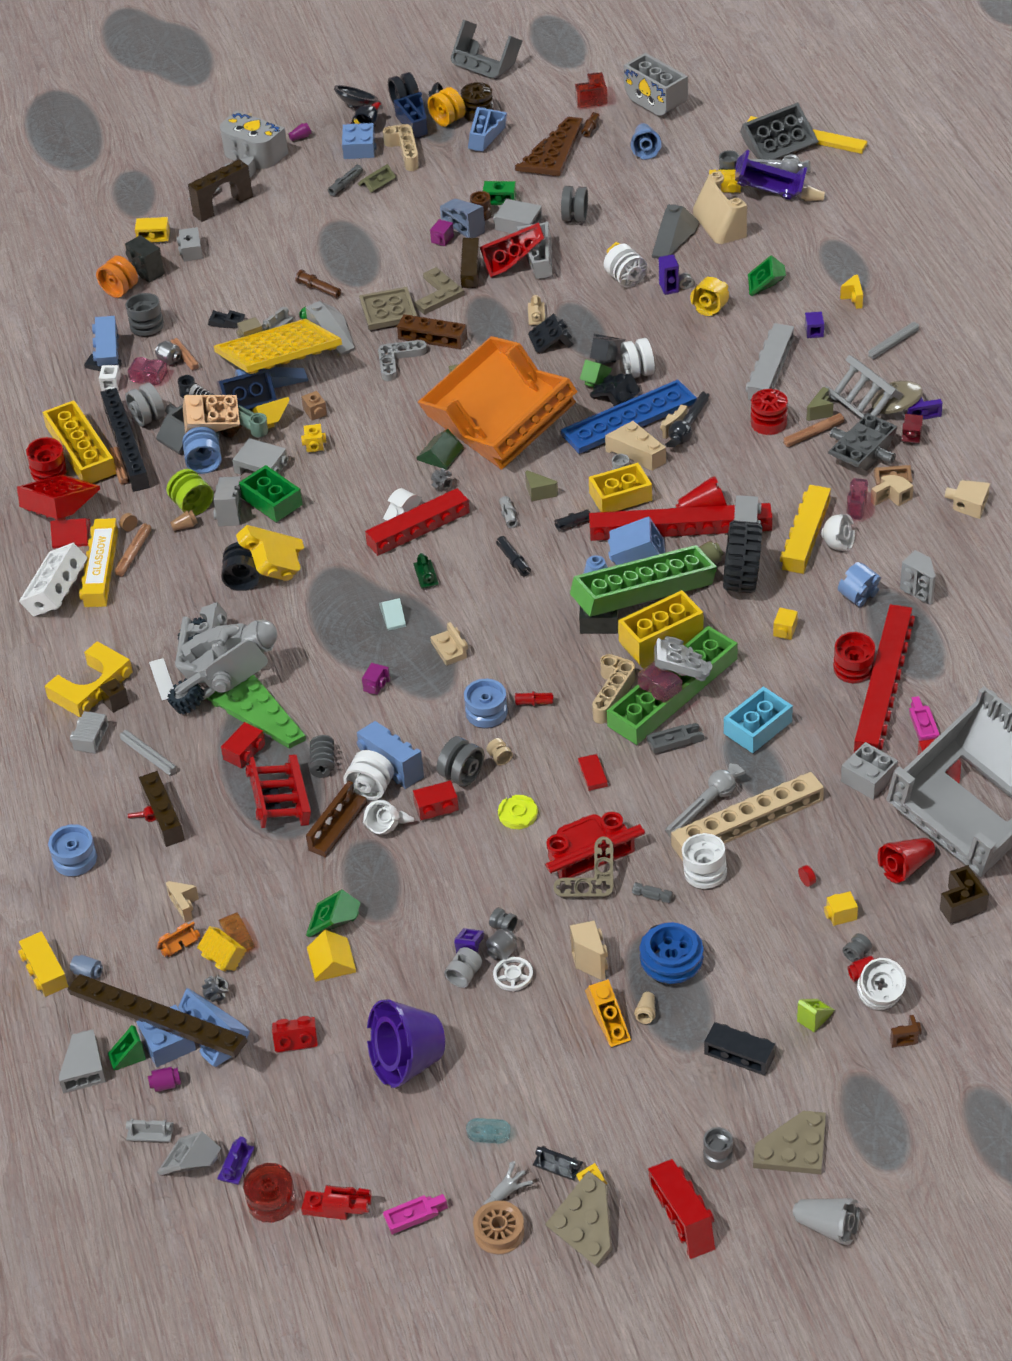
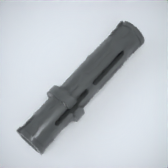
[327,164,363,196]

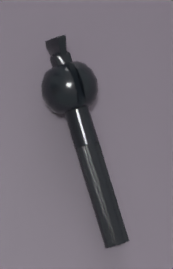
[665,391,710,448]

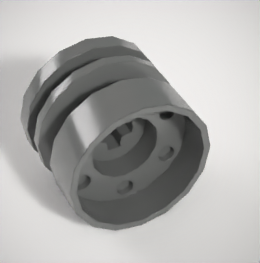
[125,293,164,336]

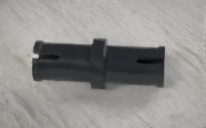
[554,509,590,531]

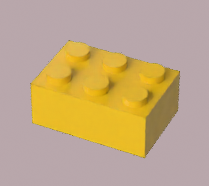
[588,463,652,512]

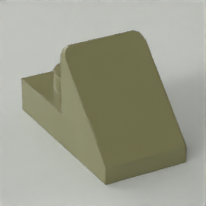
[806,387,834,421]

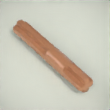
[783,413,844,447]
[115,523,151,577]

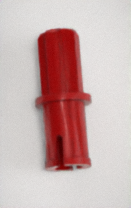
[515,691,554,706]

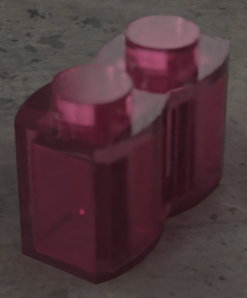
[127,357,168,385]
[846,478,868,520]
[638,661,682,702]

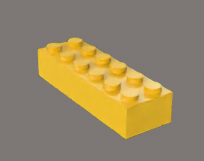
[42,400,116,483]

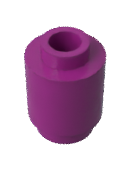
[148,1066,181,1092]

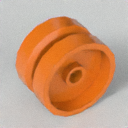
[96,255,138,298]

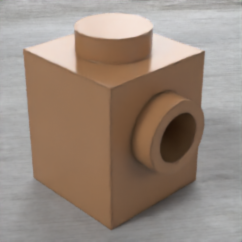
[301,391,327,421]

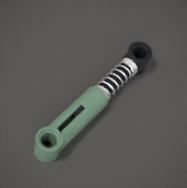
[177,375,268,437]

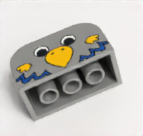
[623,53,688,115]
[220,111,288,169]

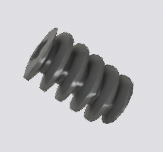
[309,735,334,778]

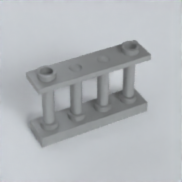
[826,355,904,418]

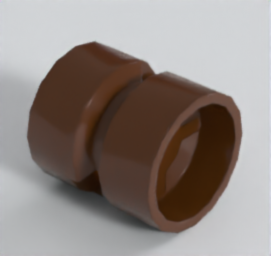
[470,191,492,221]

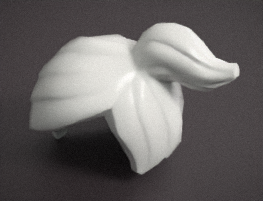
[363,800,414,835]

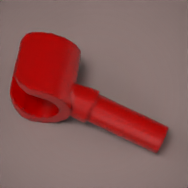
[128,806,155,822]

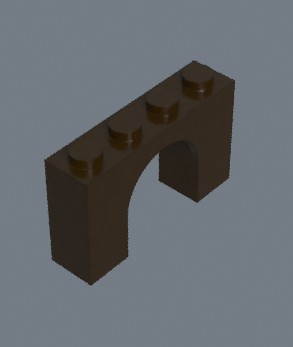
[188,159,253,222]

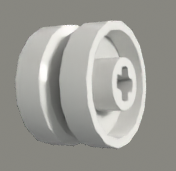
[621,338,655,378]
[343,750,394,800]

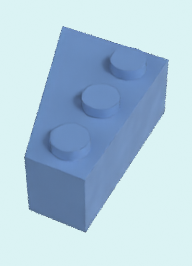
[468,107,507,151]
[92,316,119,366]

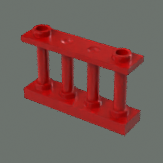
[246,754,311,828]

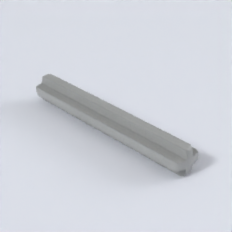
[868,322,919,359]
[120,730,177,775]

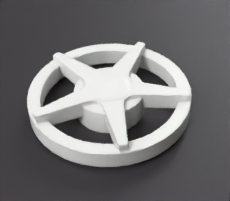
[493,957,533,992]

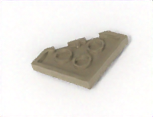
[753,1111,826,1175]
[545,1171,612,1268]

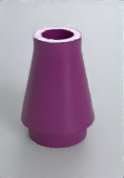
[288,123,312,141]

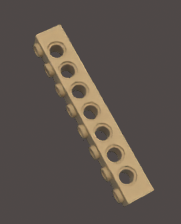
[671,772,824,861]

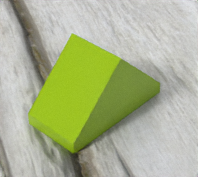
[797,999,834,1033]

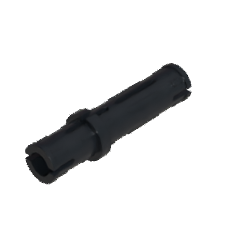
[496,536,531,577]

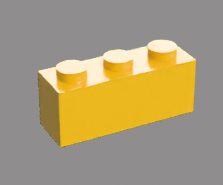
[18,931,68,997]

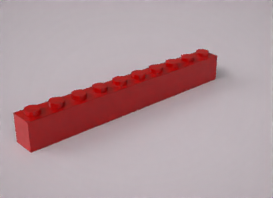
[589,503,772,541]
[854,604,915,753]

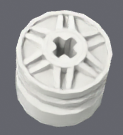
[604,244,647,288]
[682,833,727,889]
[857,958,906,1010]

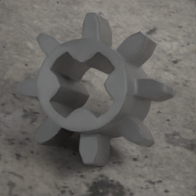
[431,468,453,491]
[202,975,229,1002]

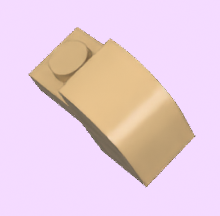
[871,475,914,506]

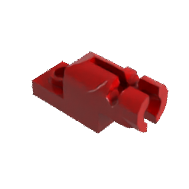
[301,1185,372,1220]

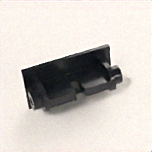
[533,1146,583,1181]

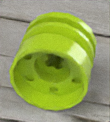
[166,469,214,516]

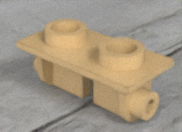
[528,295,545,325]

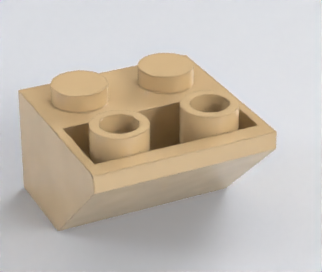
[570,920,608,980]

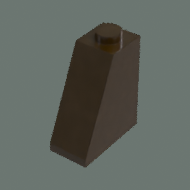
[460,238,481,288]

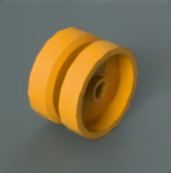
[427,87,465,127]

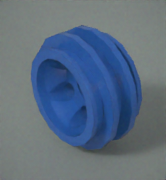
[639,922,704,984]

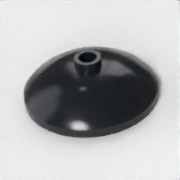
[334,85,378,109]

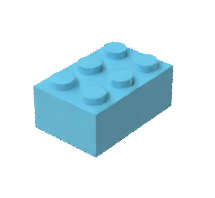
[723,686,793,753]

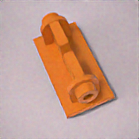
[157,921,201,957]

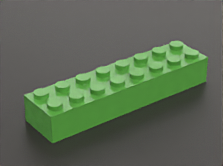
[570,545,717,617]
[607,626,738,745]

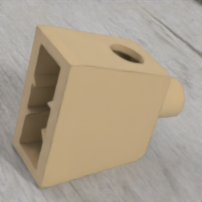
[945,480,990,519]

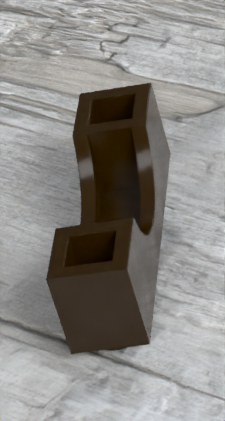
[138,771,185,847]

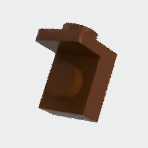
[890,1015,922,1048]

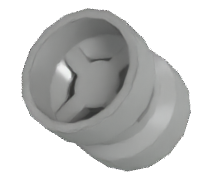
[612,454,630,470]

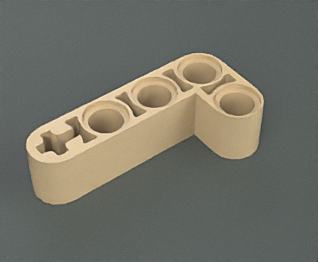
[383,124,419,171]
[592,654,635,724]

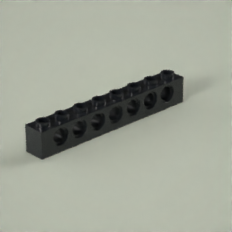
[100,388,150,492]

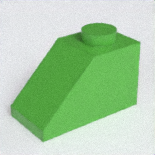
[580,359,612,387]

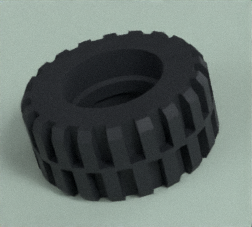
[723,520,762,593]

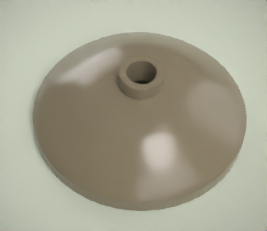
[871,381,923,414]

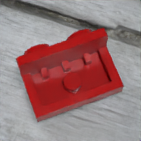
[272,1016,318,1052]

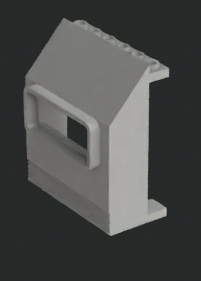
[886,686,1012,877]

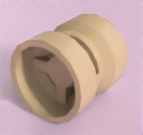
[486,738,513,766]

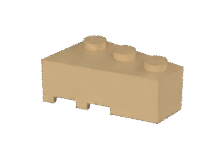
[605,421,666,471]

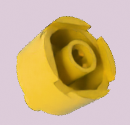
[690,277,729,316]

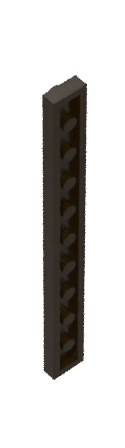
[67,974,248,1058]

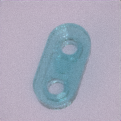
[466,1118,511,1143]

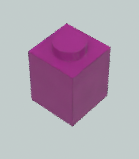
[430,219,454,246]

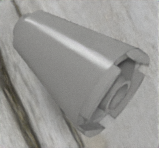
[793,1198,860,1245]

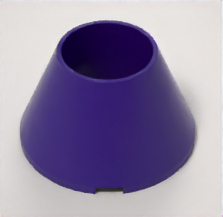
[367,999,445,1088]

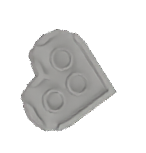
[654,636,712,681]

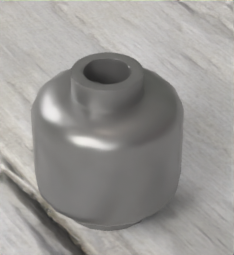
[155,341,181,365]
[486,929,517,960]

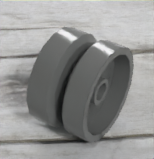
[561,186,588,222]
[437,736,485,787]

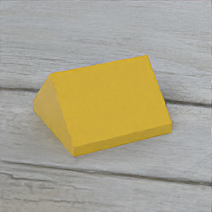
[307,930,356,982]

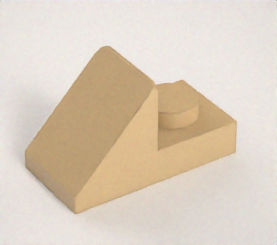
[166,881,199,923]

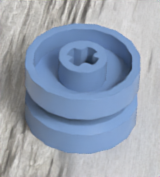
[464,678,508,728]
[48,824,97,876]

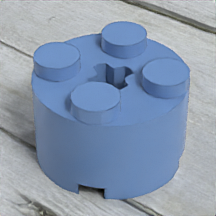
[838,562,881,607]

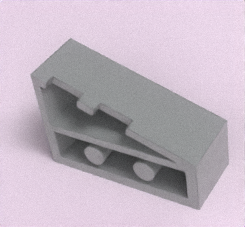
[213,476,242,526]

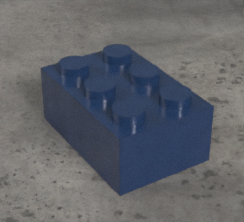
[217,369,277,410]

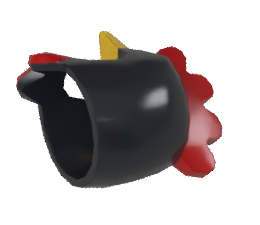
[350,102,381,127]

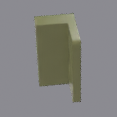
[358,164,396,193]

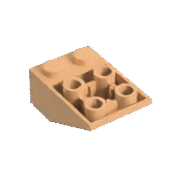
[183,395,240,434]

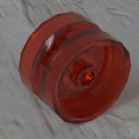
[243,1163,296,1223]

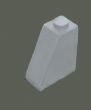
[59,1029,106,1093]

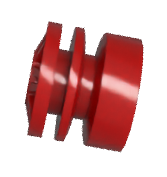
[751,389,788,435]
[26,437,67,481]
[833,632,876,684]

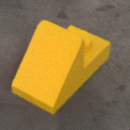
[840,275,863,309]

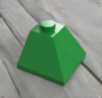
[748,255,786,296]
[306,889,361,937]

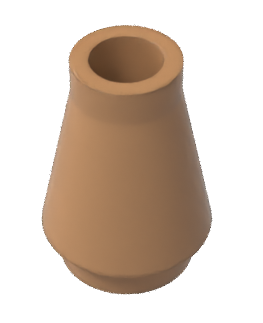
[170,510,198,532]

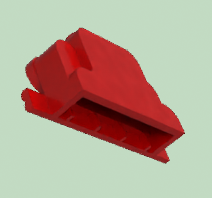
[545,812,645,878]

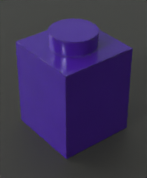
[805,311,824,338]

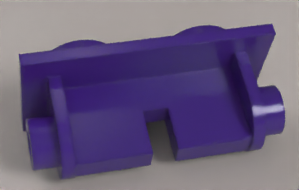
[217,1137,254,1185]

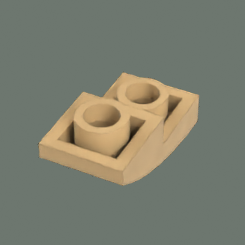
[660,405,687,439]

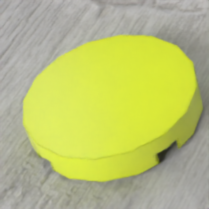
[498,795,538,829]

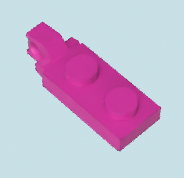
[909,696,940,741]
[383,1194,448,1235]

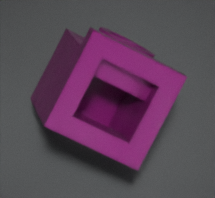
[362,663,390,695]

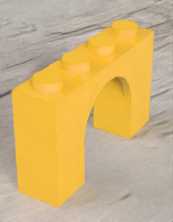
[45,641,133,717]

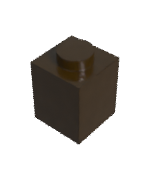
[99,678,129,713]

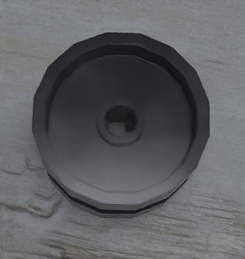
[387,72,419,105]

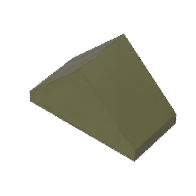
[525,470,558,501]

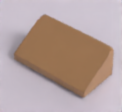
[873,465,912,485]

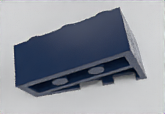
[394,92,428,138]

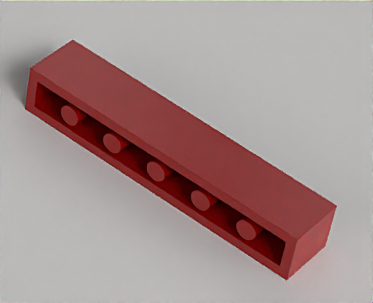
[365,488,470,556]

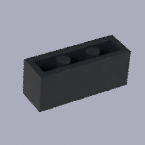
[704,1022,776,1076]

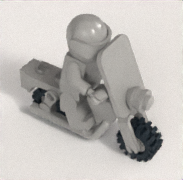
[167,602,278,714]

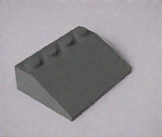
[740,102,818,160]

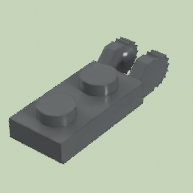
[647,723,705,754]

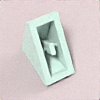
[379,598,406,631]

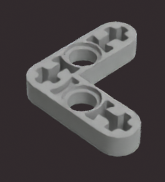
[378,340,427,381]

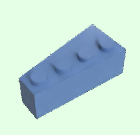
[357,721,424,789]

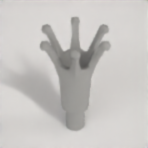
[483,1161,533,1205]

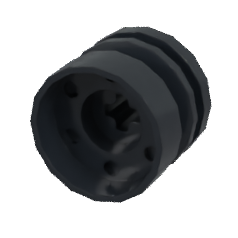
[221,542,260,591]

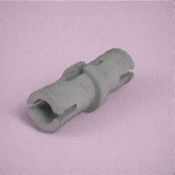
[499,496,518,528]

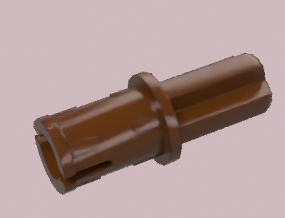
[581,112,600,137]

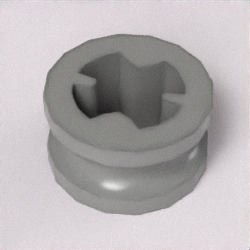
[679,272,694,289]

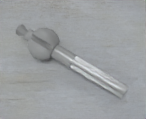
[749,154,811,173]
[665,763,745,837]

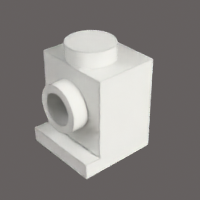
[99,365,121,391]

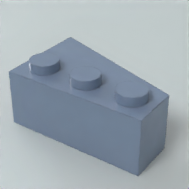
[440,199,485,238]

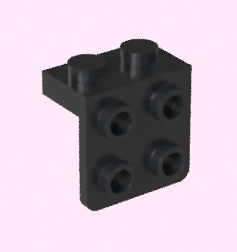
[528,313,574,354]
[589,373,640,406]

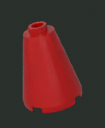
[675,476,727,508]
[877,838,935,883]

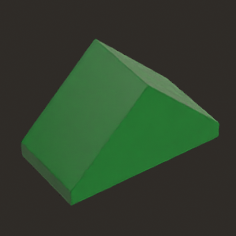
[107,1025,146,1070]

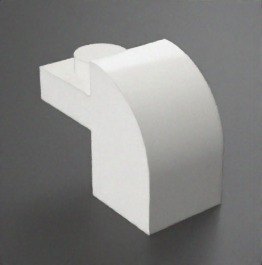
[383,488,422,520]

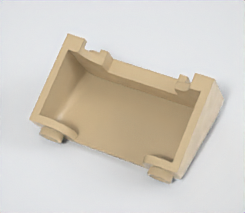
[693,171,747,244]

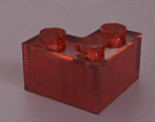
[575,72,608,108]

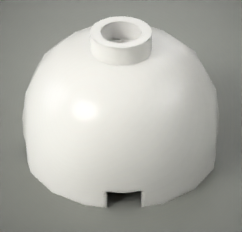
[821,514,855,551]

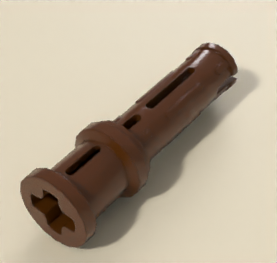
[295,269,342,299]

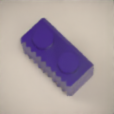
[658,254,679,295]

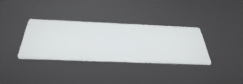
[149,658,174,700]

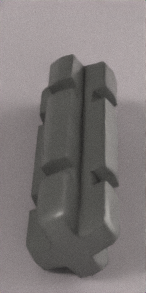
[632,882,673,903]

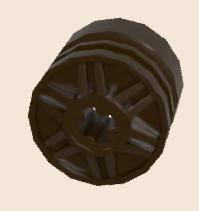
[461,82,494,122]

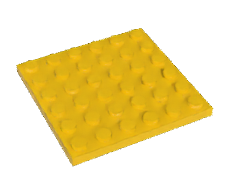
[214,319,342,374]

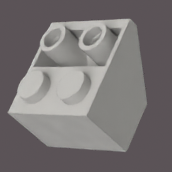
[900,550,935,605]
[841,742,898,800]

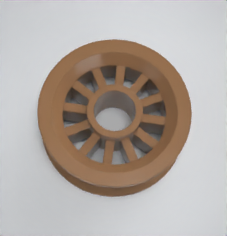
[473,1201,525,1254]

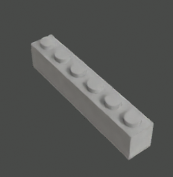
[745,323,794,400]

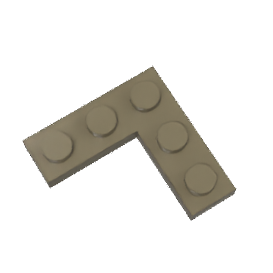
[415,267,465,315]

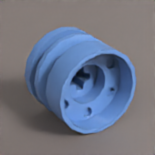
[182,427,222,474]

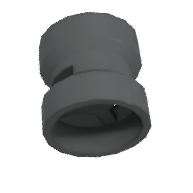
[489,907,518,932]
[842,933,872,962]

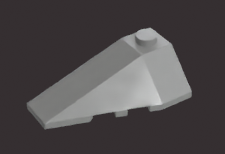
[305,301,355,356]

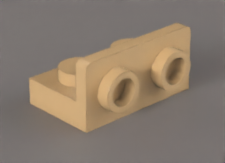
[430,622,468,666]

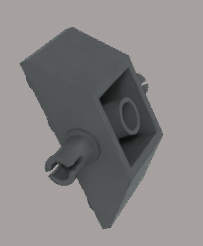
[156,404,220,454]
[828,413,897,471]

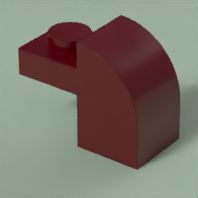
[902,414,923,443]

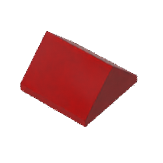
[50,518,90,549]

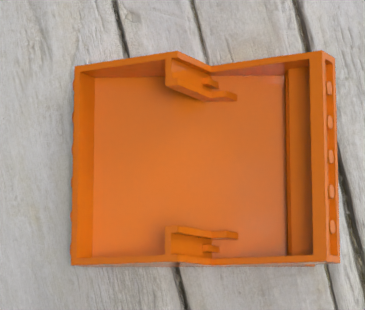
[418,336,578,470]

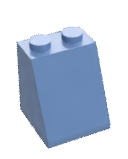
[608,516,665,565]

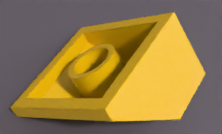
[252,397,290,429]

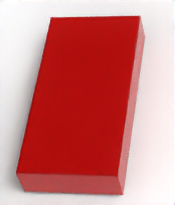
[578,754,608,791]

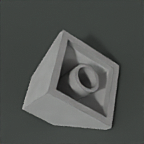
[157,1131,221,1175]

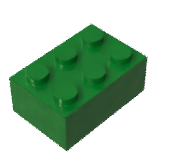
[239,465,303,522]

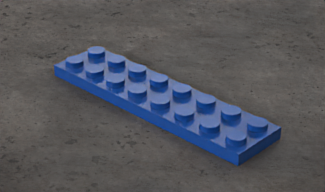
[561,379,697,454]

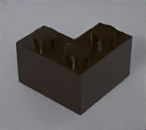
[940,865,989,924]

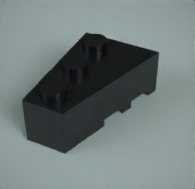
[590,333,625,364]

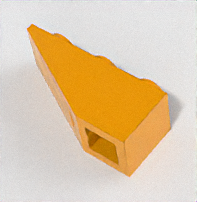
[585,979,631,1047]

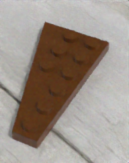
[515,116,583,176]

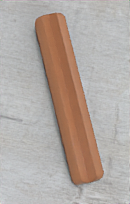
[170,338,199,370]
[109,446,129,485]

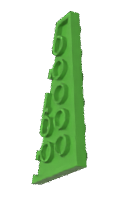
[204,674,306,749]

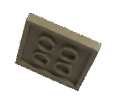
[359,287,417,330]

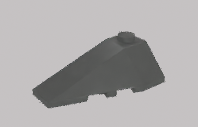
[652,204,699,259]

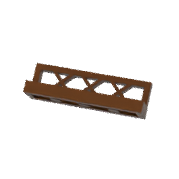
[306,781,367,858]

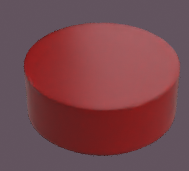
[798,865,816,887]

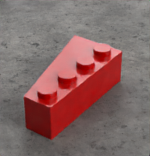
[648,1159,715,1260]

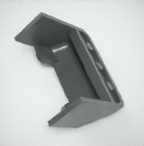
[451,19,522,79]

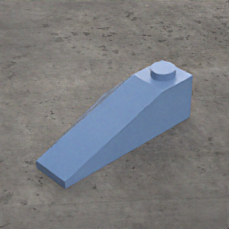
[178,988,250,1067]

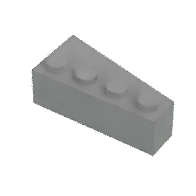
[517,222,552,279]

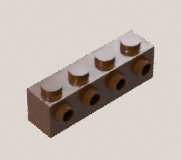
[397,314,467,350]

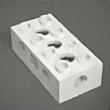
[19,543,87,617]

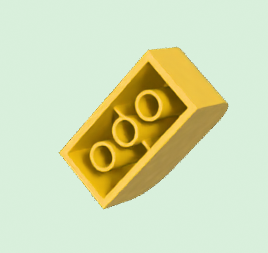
[618,590,704,670]

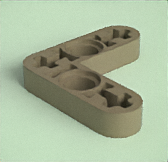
[553,837,614,898]

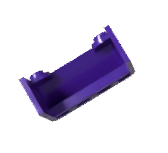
[735,150,807,200]

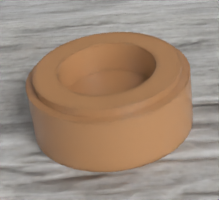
[119,513,138,532]

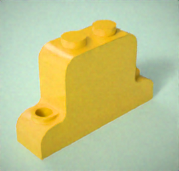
[236,525,304,581]

